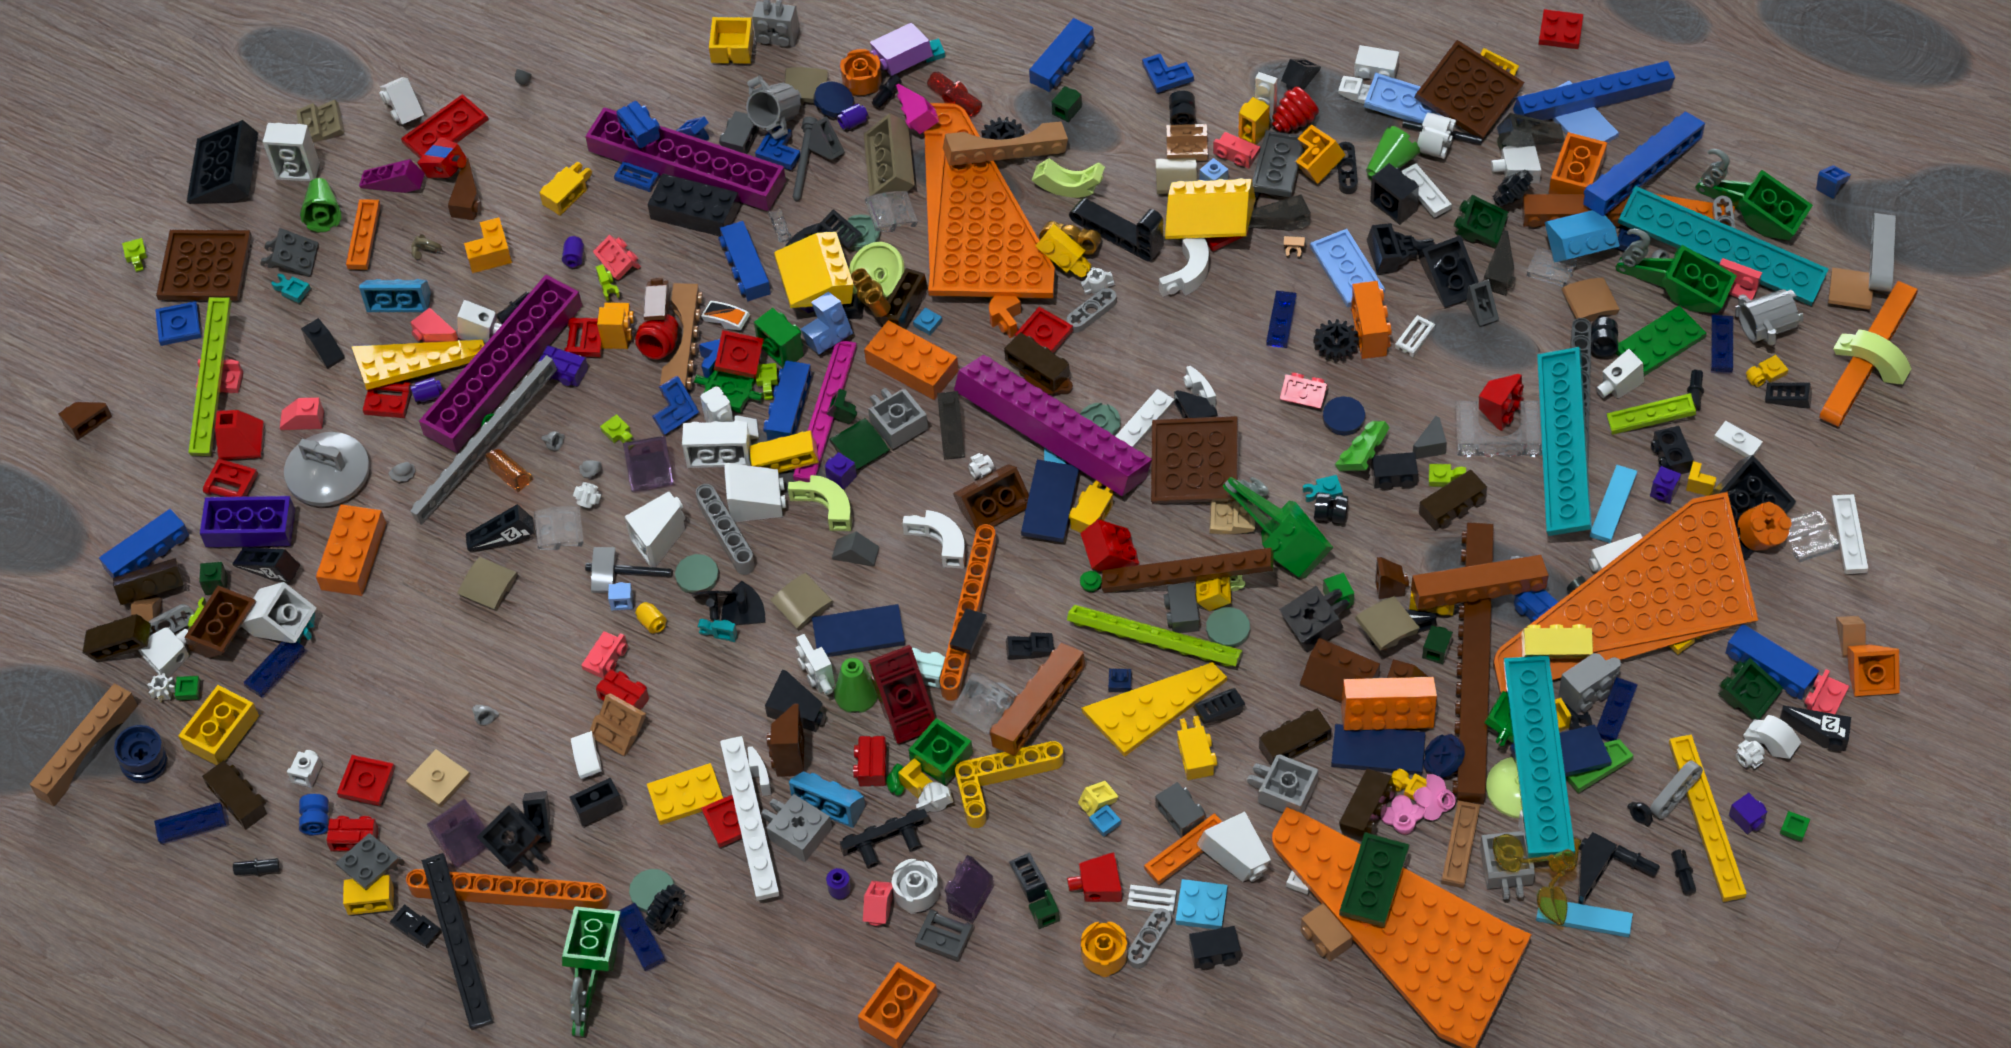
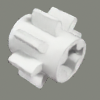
[968,453,995,479]
[573,482,601,508]
[147,673,175,702]
[1736,740,1765,769]

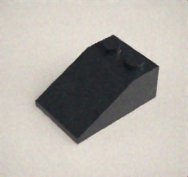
[1418,235,1479,308]

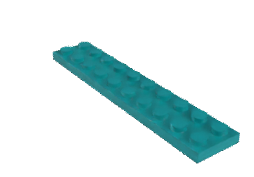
[1618,186,1829,306]
[1537,347,1592,536]
[1503,656,1575,858]

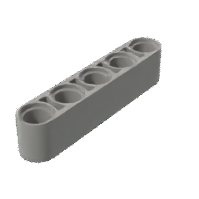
[1869,213,1896,292]
[696,484,755,575]

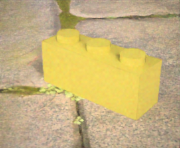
[1522,624,1593,659]

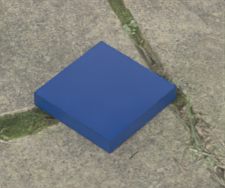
[155,301,202,346]

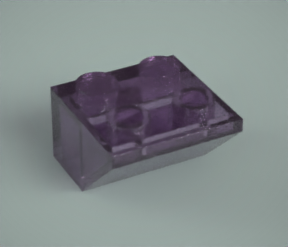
[623,436,674,492]
[427,799,486,868]
[945,855,994,924]

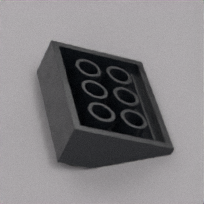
[186,120,259,204]
[1710,455,1797,560]

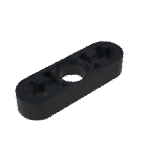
[1337,142,1358,194]

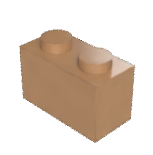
[1300,903,1353,962]

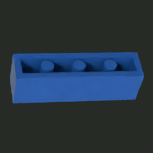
[1029,18,1095,92]
[718,221,771,302]
[763,361,812,441]
[99,509,189,578]
[1725,624,1819,700]

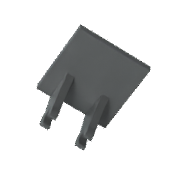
[260,228,318,277]
[336,833,404,890]

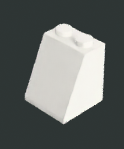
[724,463,786,522]
[625,492,686,567]
[241,582,316,643]
[1197,812,1271,882]

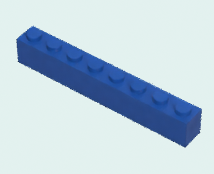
[1513,61,1675,125]
[1583,111,1705,216]

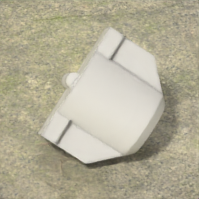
[1081,267,1115,295]
[916,782,953,813]

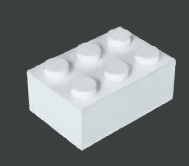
[263,123,320,181]
[682,421,751,468]

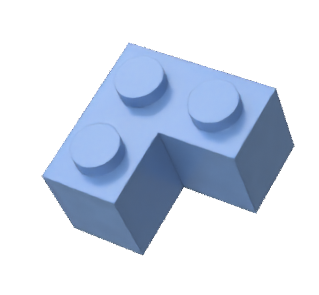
[801,291,853,354]

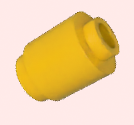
[635,602,667,634]

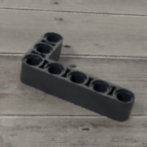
[1069,198,1164,262]

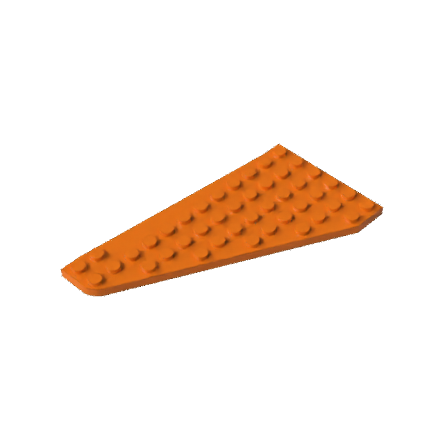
[924,103,1055,298]
[1493,492,1758,694]
[1272,807,1531,1048]

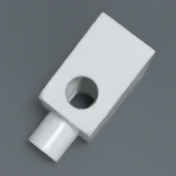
[1491,140,1541,183]
[457,300,502,344]
[1596,349,1644,398]
[138,628,189,679]

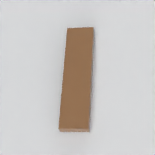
[1441,800,1480,888]

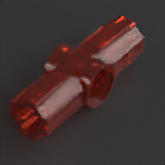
[927,72,982,117]

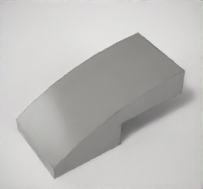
[591,547,616,593]

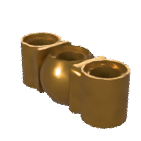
[1039,221,1101,255]
[851,268,891,317]

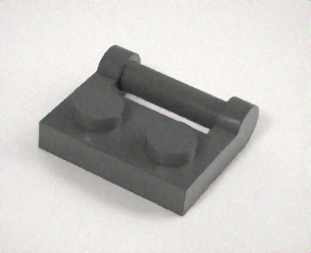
[915,909,974,961]

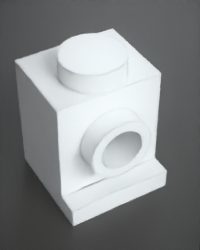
[287,750,322,788]

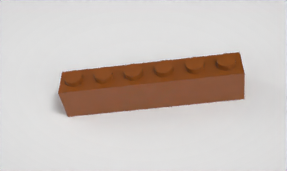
[1522,194,1630,227]
[1411,555,1549,610]
[990,643,1085,756]

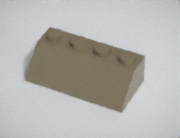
[864,113,915,199]

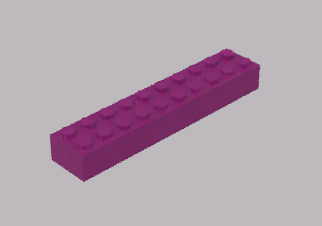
[585,107,786,211]
[419,275,582,453]
[954,355,1152,496]

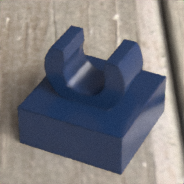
[1108,668,1131,692]

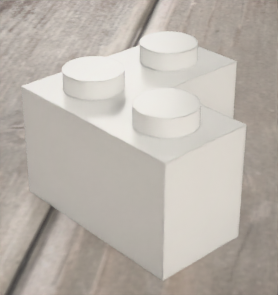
[379,77,424,124]

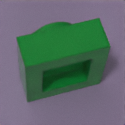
[175,676,201,700]
[1780,811,1810,842]

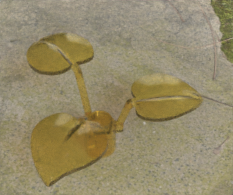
[1493,834,1581,925]

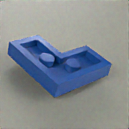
[1142,53,1194,93]
[755,126,800,170]
[652,376,699,435]

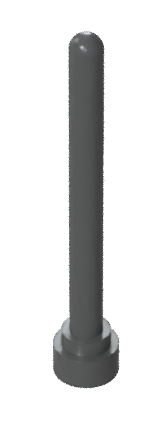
[793,117,818,201]

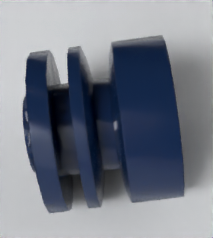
[114,725,168,783]

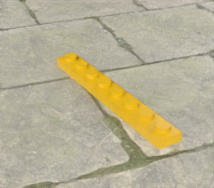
[1669,734,1747,902]

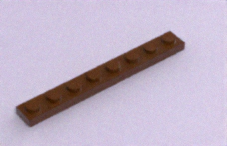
[1101,548,1273,593]

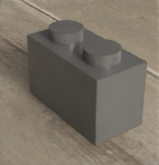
[719,111,759,154]
[1164,582,1199,633]
[1155,782,1205,838]

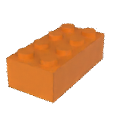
[864,320,958,400]
[316,504,386,596]
[1341,677,1437,730]

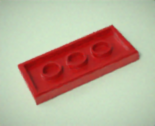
[401,94,489,159]

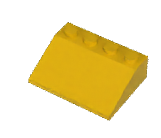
[1165,178,1256,239]
[774,232,854,308]

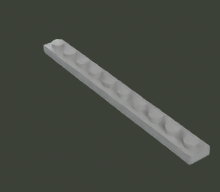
[410,355,557,525]

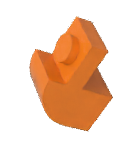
[989,296,1021,338]

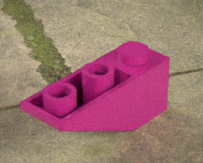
[896,84,939,134]

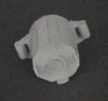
[746,75,802,140]
[1735,289,1803,345]

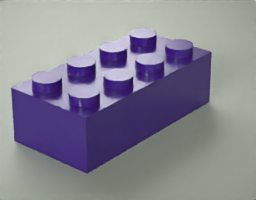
[200,496,295,547]

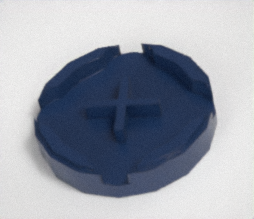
[813,81,854,117]
[1322,396,1365,436]
[1423,734,1465,778]

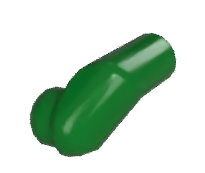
[886,764,905,796]

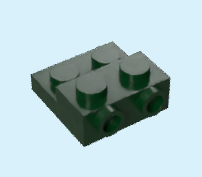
[1453,194,1508,248]
[1718,658,1783,720]

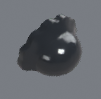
[1627,802,1653,826]

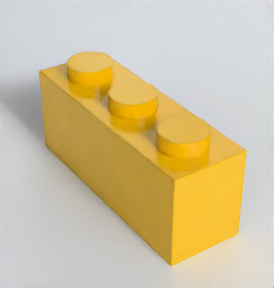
[749,430,819,473]

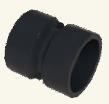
[1169,90,1196,125]
[1591,317,1618,357]
[1314,492,1349,524]

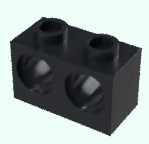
[1651,426,1694,474]

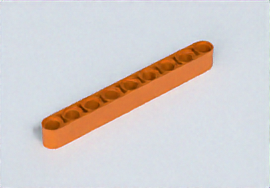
[1819,281,1918,427]
[940,524,996,701]
[406,869,609,910]

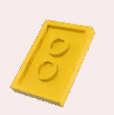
[647,763,723,825]

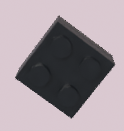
[1370,163,1419,225]

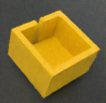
[709,17,754,64]

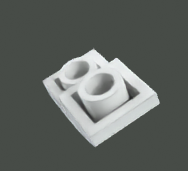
[1184,366,1216,407]
[571,731,602,779]

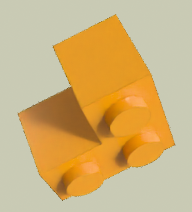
[1295,124,1346,184]
[464,217,512,273]
[597,303,635,349]

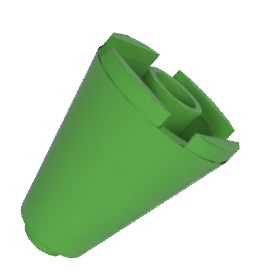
[1366,126,1420,181]
[300,178,341,232]
[834,658,878,713]

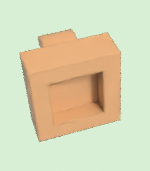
[1283,236,1305,257]

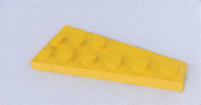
[352,340,484,390]
[1081,662,1227,757]

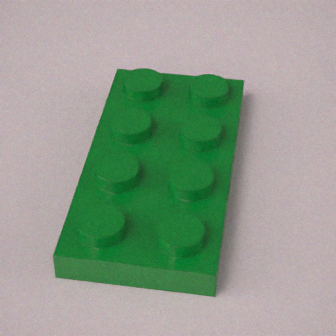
[1616,306,1707,376]

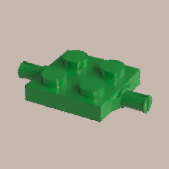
[694,370,764,413]
[1484,691,1513,746]

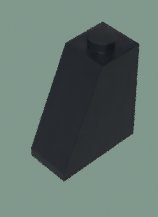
[765,669,826,732]

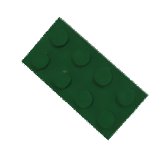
[1339,833,1410,927]

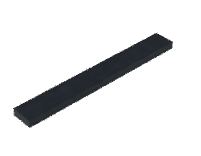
[421,853,494,1030]

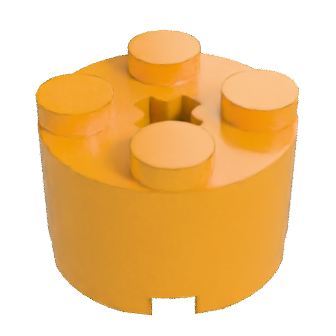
[1081,921,1128,977]

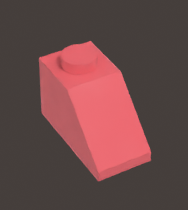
[410,308,458,343]
[280,397,324,430]
[863,881,893,926]

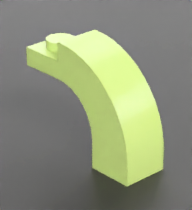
[1032,158,1105,198]
[1833,330,1911,384]
[788,475,852,531]

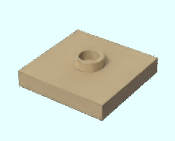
[406,749,470,808]

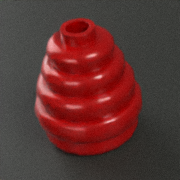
[1272,86,1319,133]
[635,314,678,360]

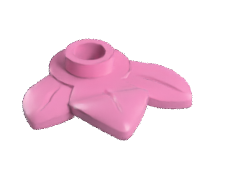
[1413,774,1456,820]
[1380,795,1425,834]

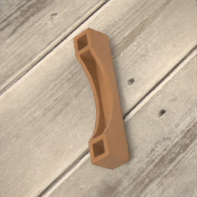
[943,121,1068,166]
[660,283,703,398]
[30,683,138,807]

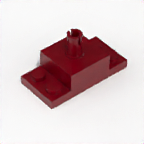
[868,645,935,744]

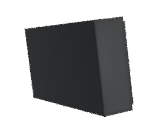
[950,608,987,654]

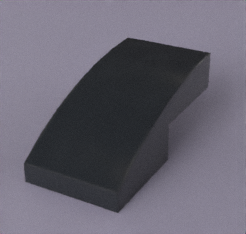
[1006,632,1054,660]
[390,904,441,947]

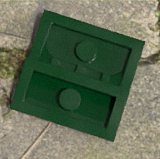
[829,418,890,471]

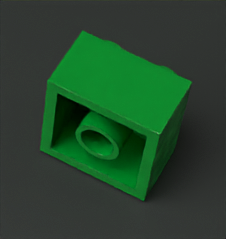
[754,308,804,368]
[908,718,973,786]

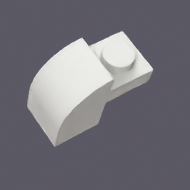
[1743,715,1801,759]

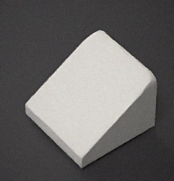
[735,416,759,439]

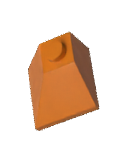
[1848,645,1900,696]

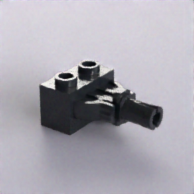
[1367,223,1435,273]

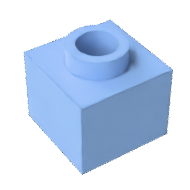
[1199,158,1228,181]
[608,582,633,611]

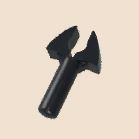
[1563,701,1592,730]

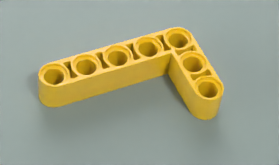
[955,741,1064,828]

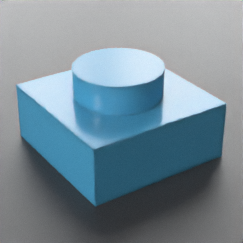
[913,308,942,336]
[1089,804,1121,837]

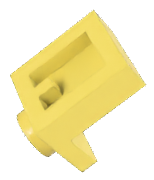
[1078,781,1119,817]

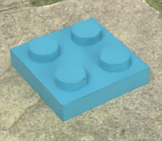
[1176,879,1228,929]

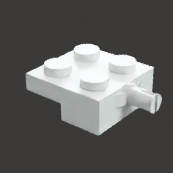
[795,634,835,695]

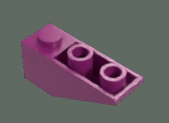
[359,159,425,193]

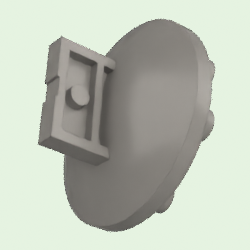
[284,432,370,507]

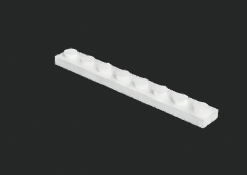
[720,736,779,901]

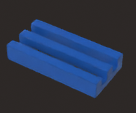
[614,161,660,192]

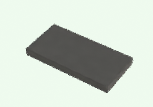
[1252,130,1304,198]

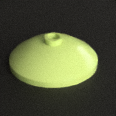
[849,242,904,299]
[1486,757,1522,818]

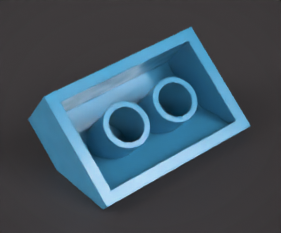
[1545,210,1620,263]
[359,279,431,312]
[789,771,865,828]

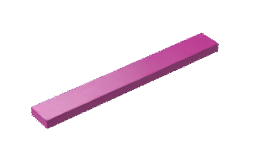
[793,340,857,482]

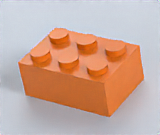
[1549,132,1608,194]
[1351,281,1392,359]
[858,962,938,1048]

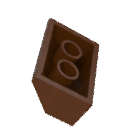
[953,464,1029,532]
[184,586,256,658]
[1300,638,1380,704]
[767,704,805,777]

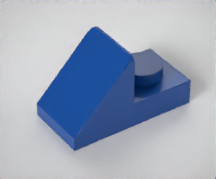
[676,116,709,141]
[1816,165,1851,199]
[699,339,720,378]

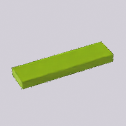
[1606,393,1696,435]

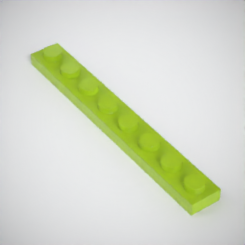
[188,297,232,456]
[1067,605,1242,666]

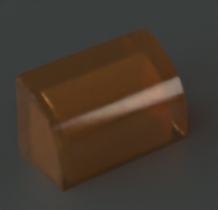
[485,449,534,492]

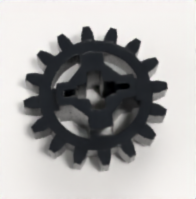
[981,117,1025,140]
[1493,169,1533,207]
[1313,319,1359,362]
[645,884,686,932]

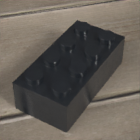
[647,174,741,237]

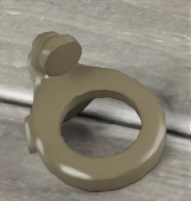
[411,234,442,260]

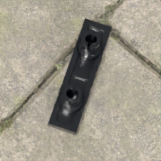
[840,809,928,869]

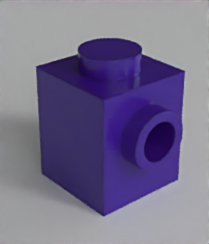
[825,452,857,490]
[1650,466,1681,504]
[1729,792,1767,835]

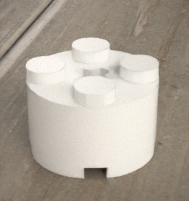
[1417,113,1456,159]
[892,859,939,914]

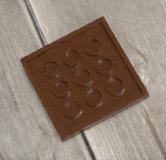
[1414,40,1525,140]
[156,230,252,301]
[1151,416,1238,504]

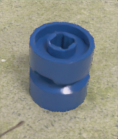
[299,794,329,835]

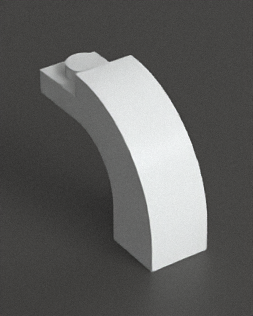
[1159,238,1209,297]
[903,510,966,569]

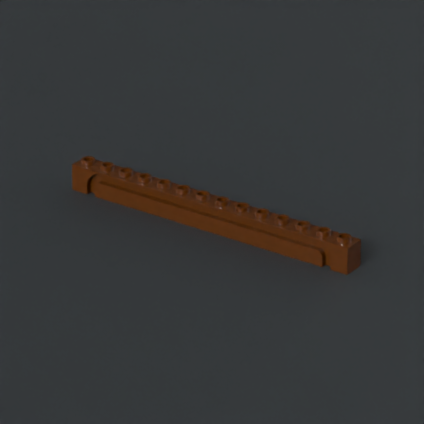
[1452,522,1494,805]

